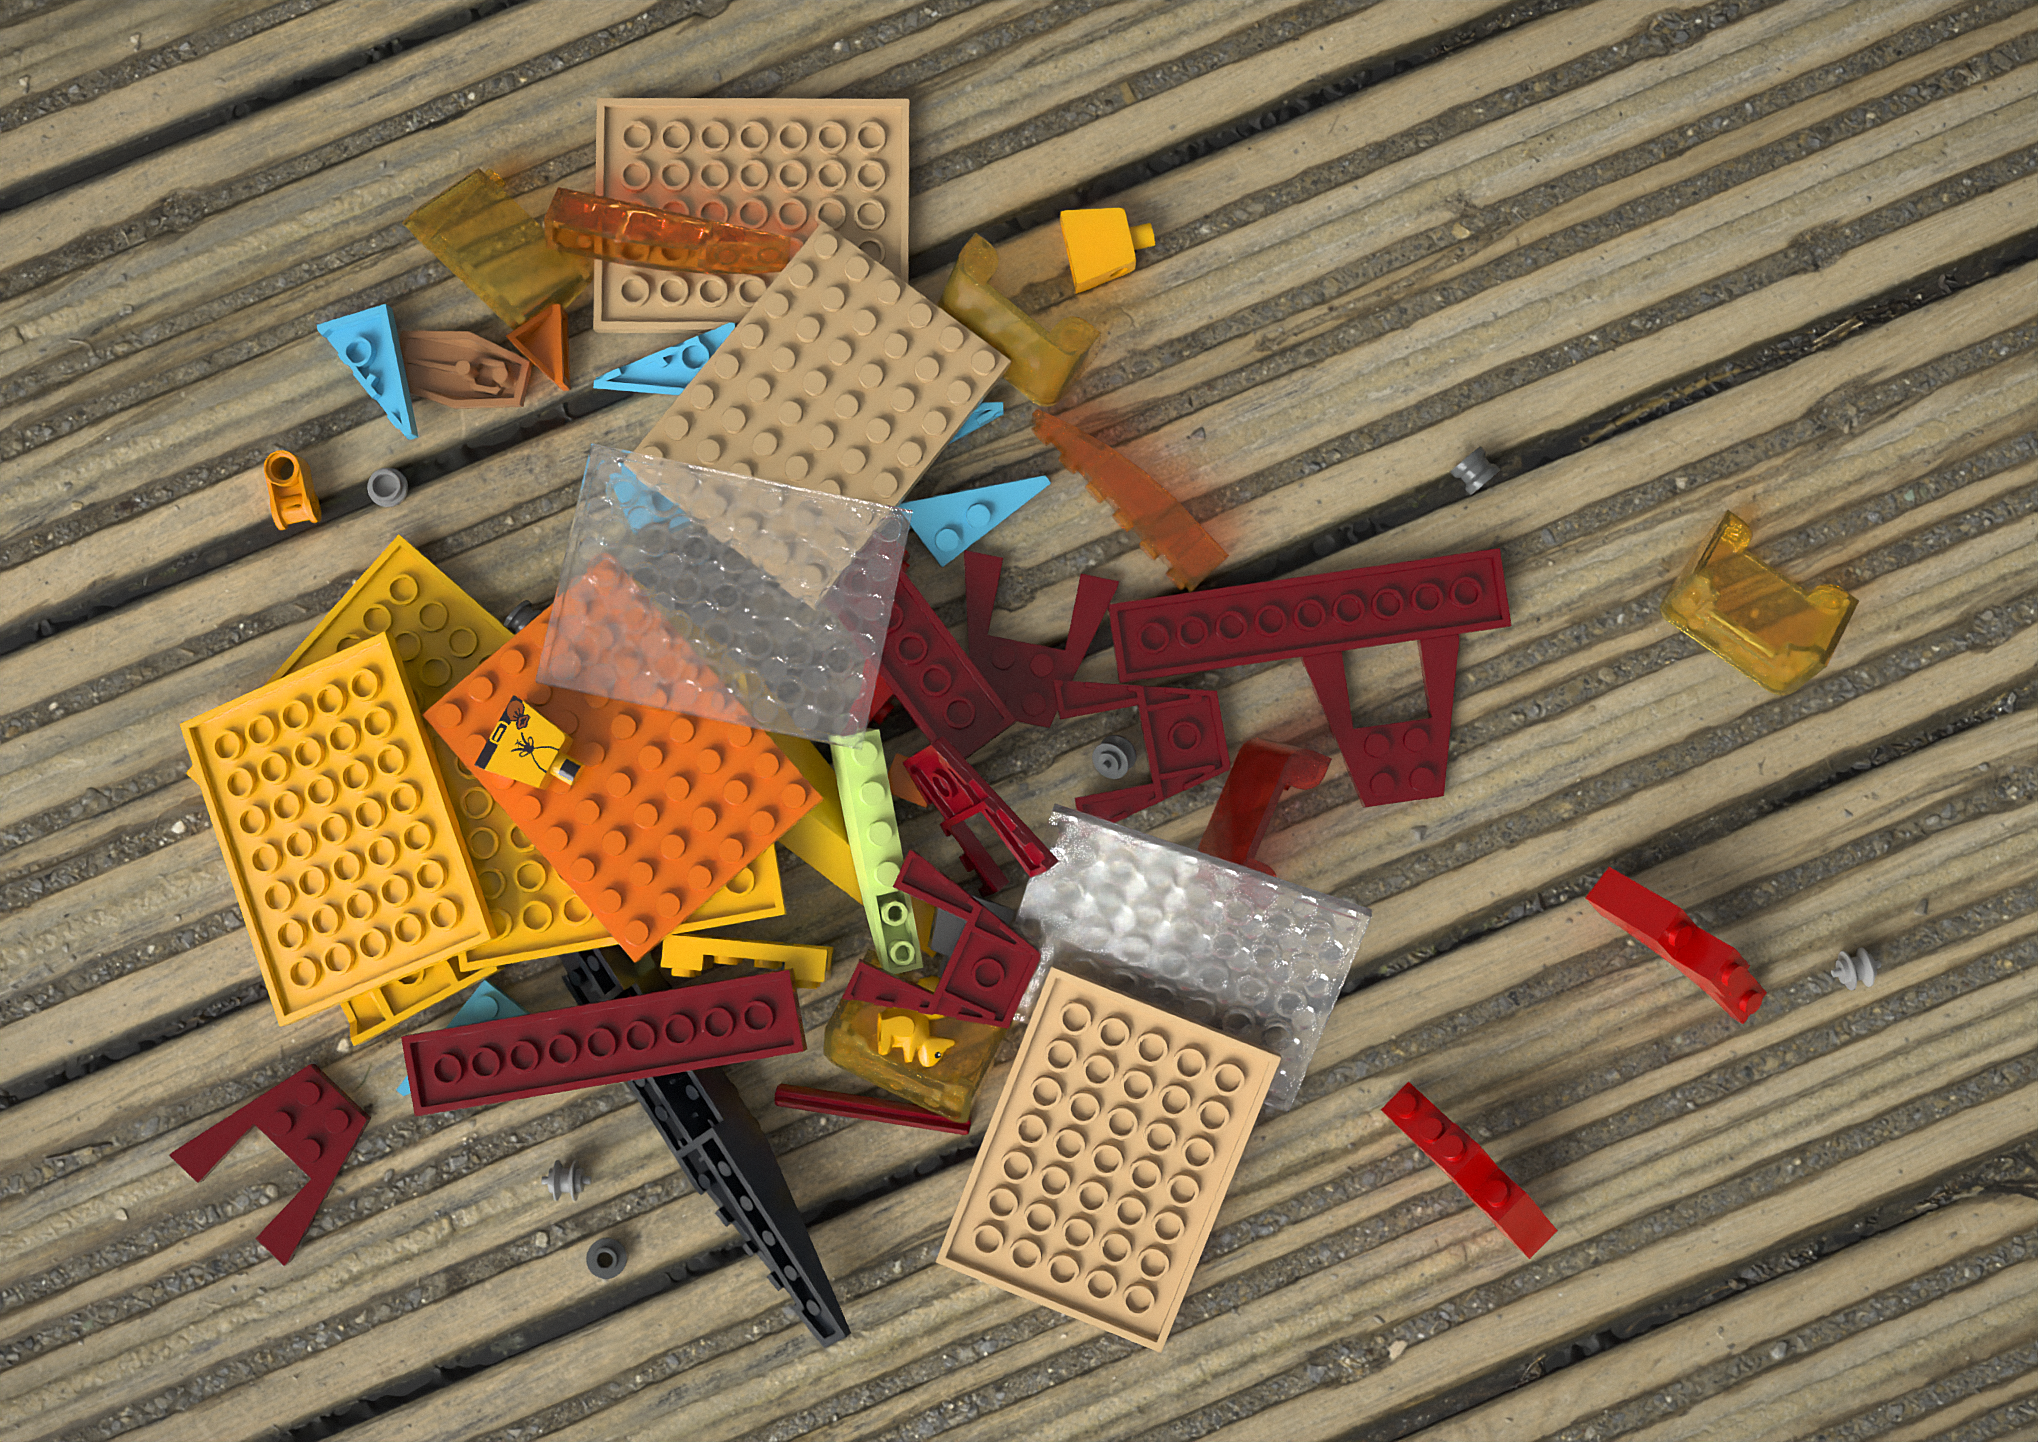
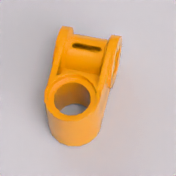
[264,450,321,530]

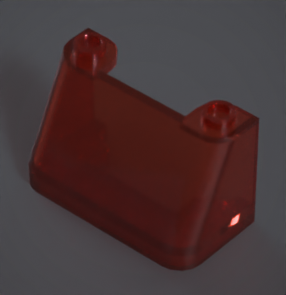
[1191,738,1332,910]

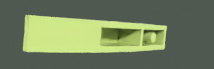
[828,728,923,974]

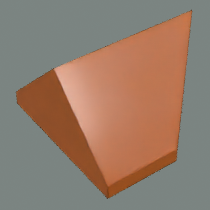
[506,304,571,391]

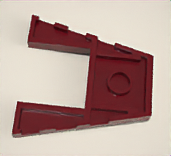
[964,550,1119,729]
[1301,634,1459,808]
[1053,680,1231,837]
[902,736,1059,898]
[842,848,1042,1029]
[169,1064,371,1266]

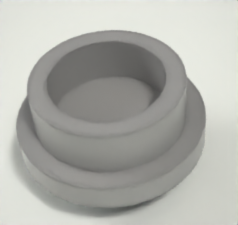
[367,468,408,507]

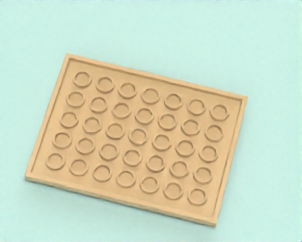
[593,98,910,333]
[624,222,1011,610]
[936,964,1281,1353]

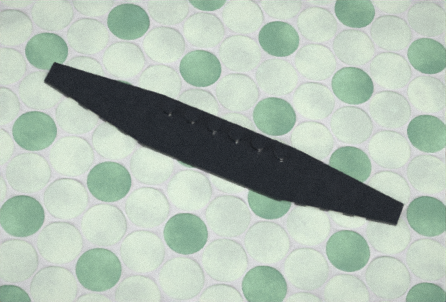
[559,944,851,1348]

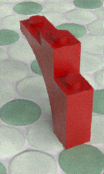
[1585,867,1767,1024]
[1381,1081,1558,1259]

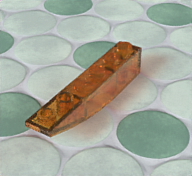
[544,187,791,274]
[1031,409,1229,592]

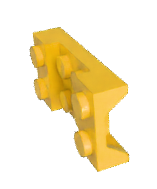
[661,933,834,989]
[340,955,505,1046]

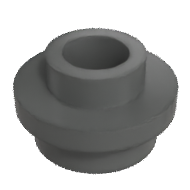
[586,1237,627,1279]

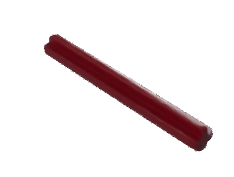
[774,1083,972,1135]

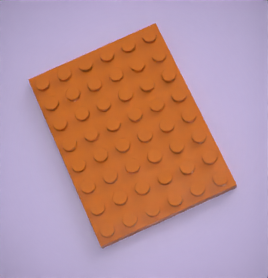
[422,555,824,962]

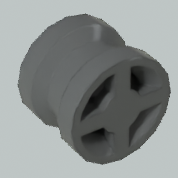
[1450,446,1501,496]

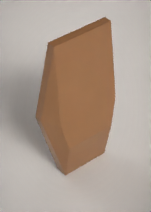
[399,331,533,409]

